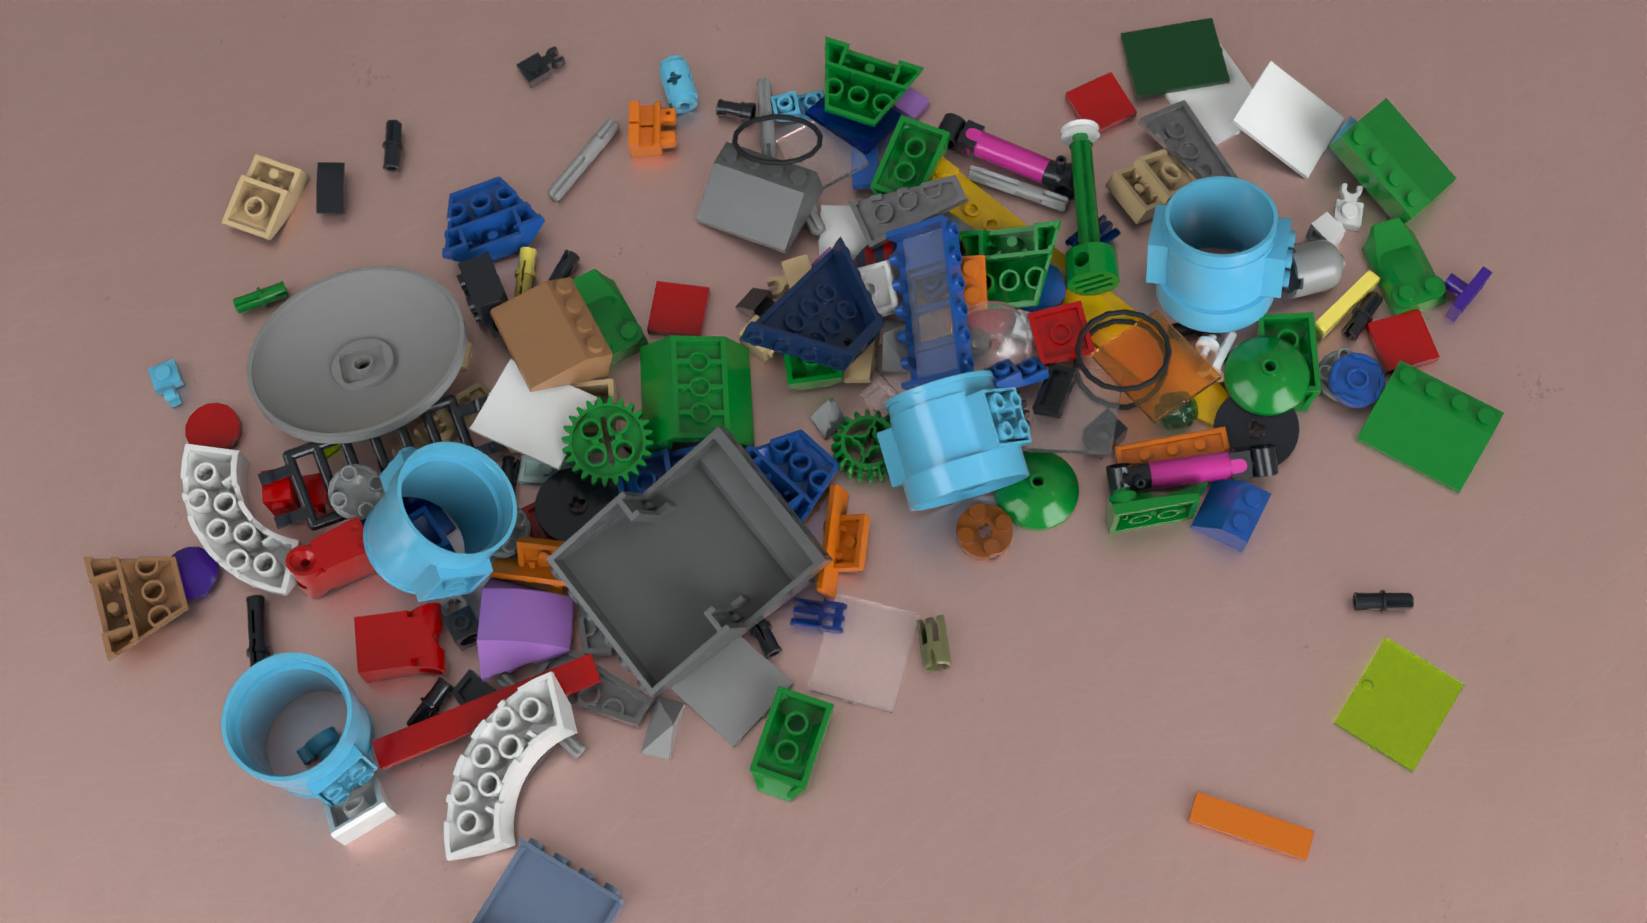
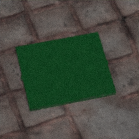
[1120,18,1230,98]

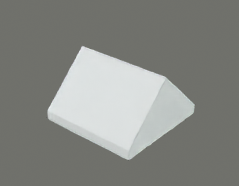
[324,775,397,845]

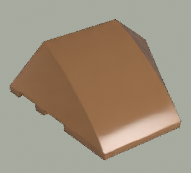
[84,557,189,661]

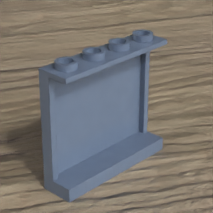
[472,838,625,923]

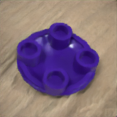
[171,547,219,600]

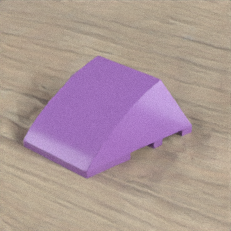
[477,577,574,682]

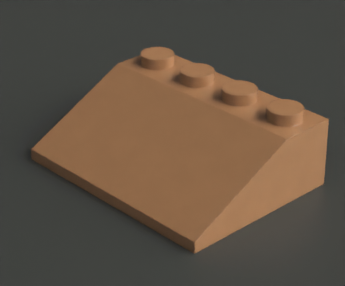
[490,277,613,392]

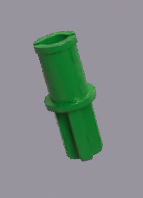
[233,281,289,313]

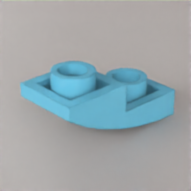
[771,89,829,122]

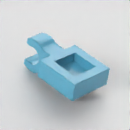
[148,359,184,408]

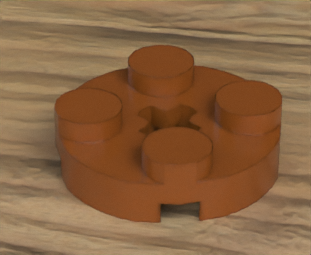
[956,503,1013,561]

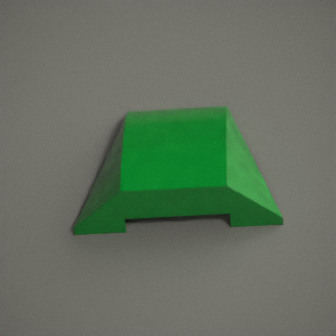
[825,36,924,127]
[959,220,1061,311]

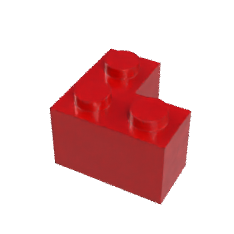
[261,469,334,518]

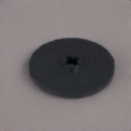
[1213,396,1299,465]
[535,468,619,541]

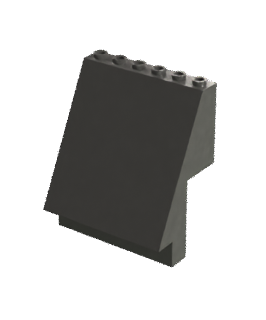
[546,426,833,697]

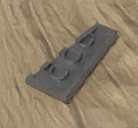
[848,175,968,250]

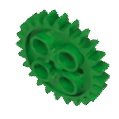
[561,396,654,488]

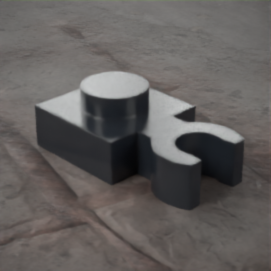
[516,46,566,88]

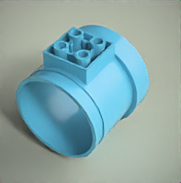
[1146,176,1296,333]
[876,370,1032,511]
[363,442,517,602]
[221,652,378,808]

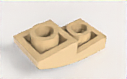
[844,334,880,383]

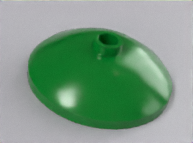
[1224,336,1310,416]
[994,449,1079,530]

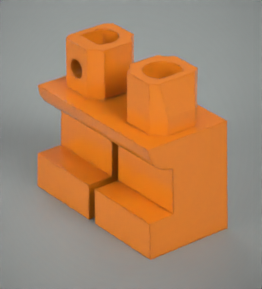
[628,101,677,158]

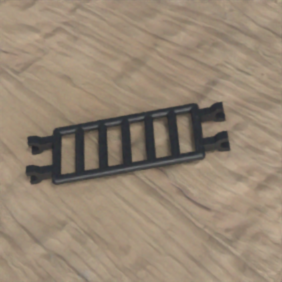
[258,395,506,531]

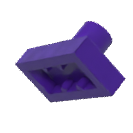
[1444,266,1493,322]

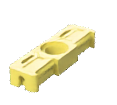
[1315,270,1381,341]

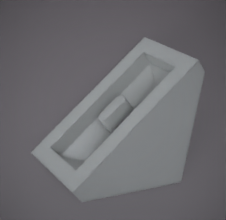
[882,321,910,373]
[641,697,685,760]

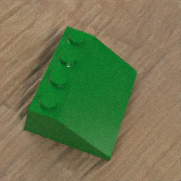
[1329,98,1456,223]
[1356,360,1504,493]

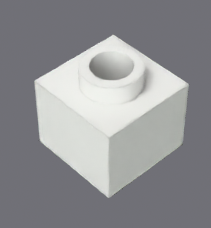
[1306,212,1346,246]

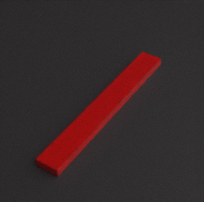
[371,653,602,770]

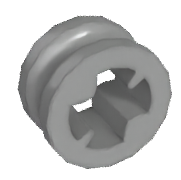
[441,595,468,616]

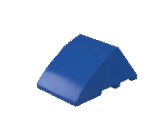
[442,176,545,263]
[745,429,840,523]

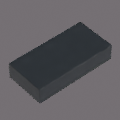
[1032,364,1078,419]

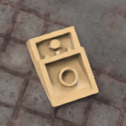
[1105,149,1197,224]
[221,154,309,240]

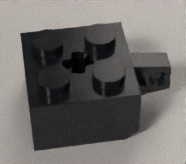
[456,252,508,338]

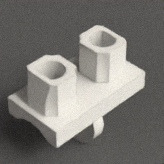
[1195,331,1237,383]

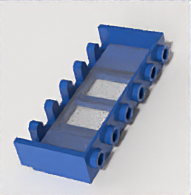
[885,215,974,390]

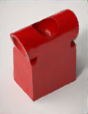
[285,516,376,599]
[354,603,447,683]

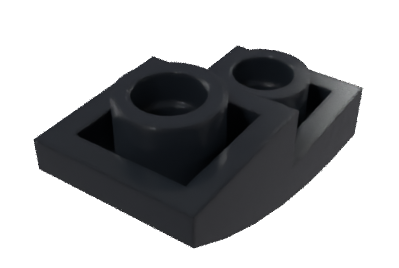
[316,162,345,214]

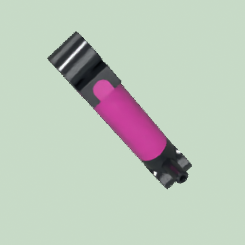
[938,113,1075,200]
[1106,444,1278,496]

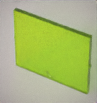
[1333,637,1465,773]

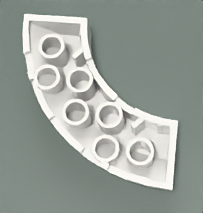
[180,444,303,596]
[444,672,577,861]

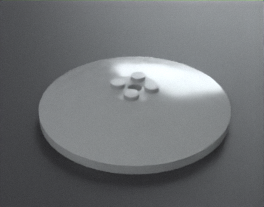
[247,266,467,444]

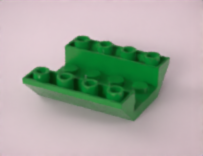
[640,335,754,451]

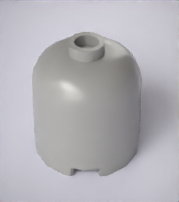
[1282,240,1345,299]

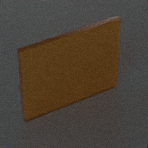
[1091,310,1221,424]

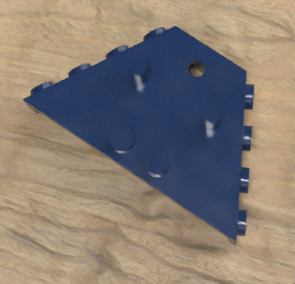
[739,237,884,371]

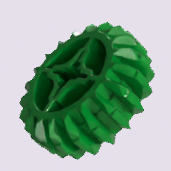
[831,409,891,484]

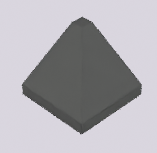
[810,397,845,439]

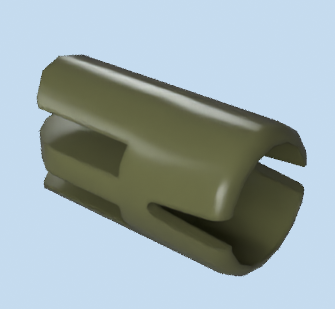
[916,615,952,671]

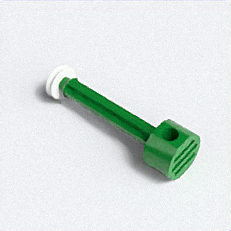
[1060,119,1120,296]

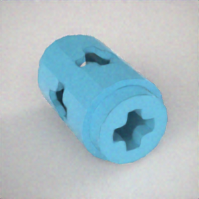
[659,55,698,114]

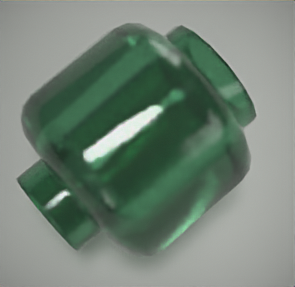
[1154,392,1198,430]

